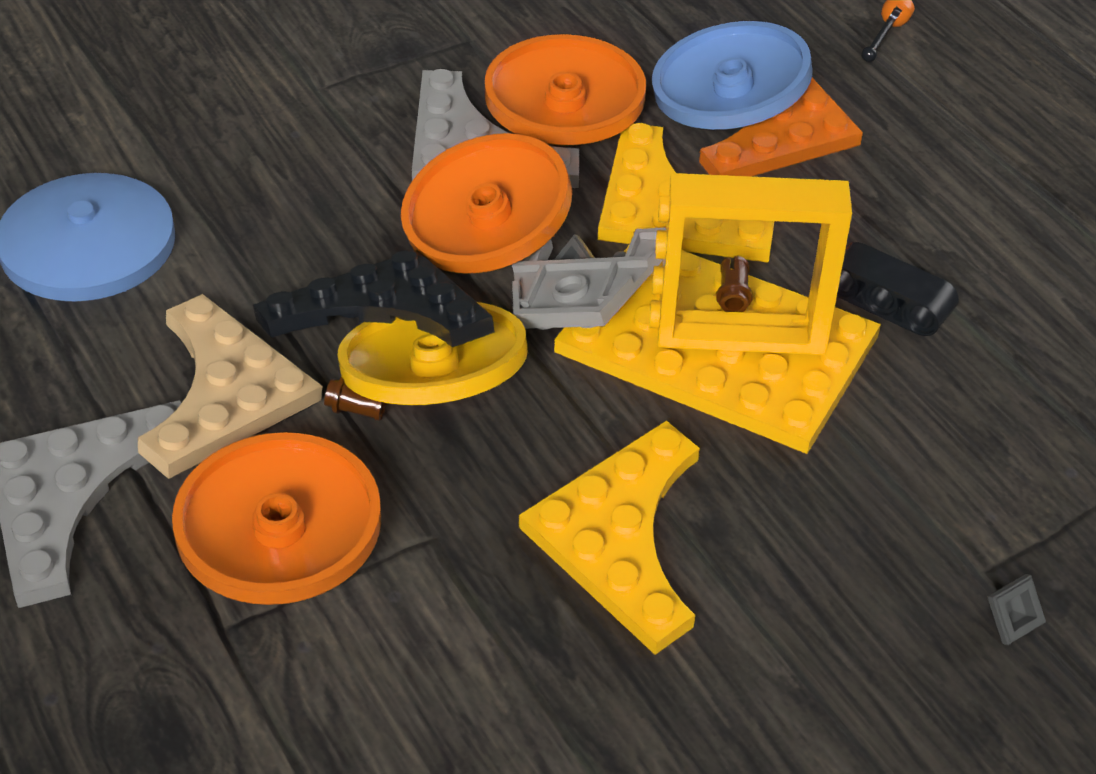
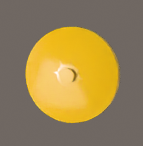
[337,302,528,405]

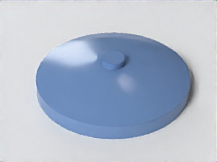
[652,21,813,130]
[0,173,175,301]

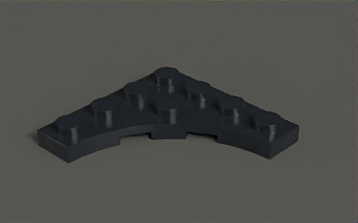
[253,250,495,347]

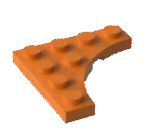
[699,77,863,177]

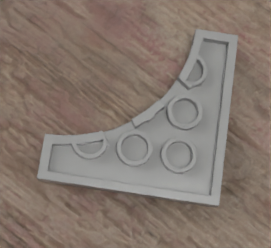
[412,69,579,188]
[0,400,181,608]

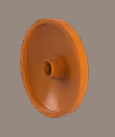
[485,34,646,145]
[401,133,572,273]
[172,432,381,605]

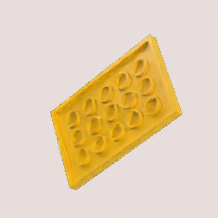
[554,244,881,454]

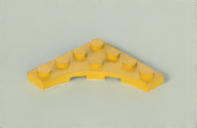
[598,123,774,262]
[519,421,700,655]

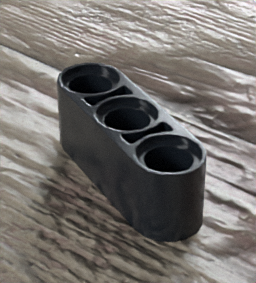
[837,242,959,336]

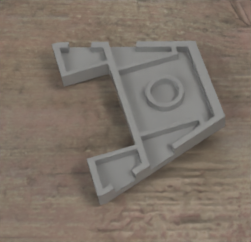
[512,227,666,330]

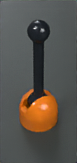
[862,0,915,62]

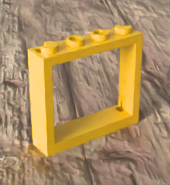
[649,173,852,355]

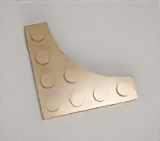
[138,294,322,479]

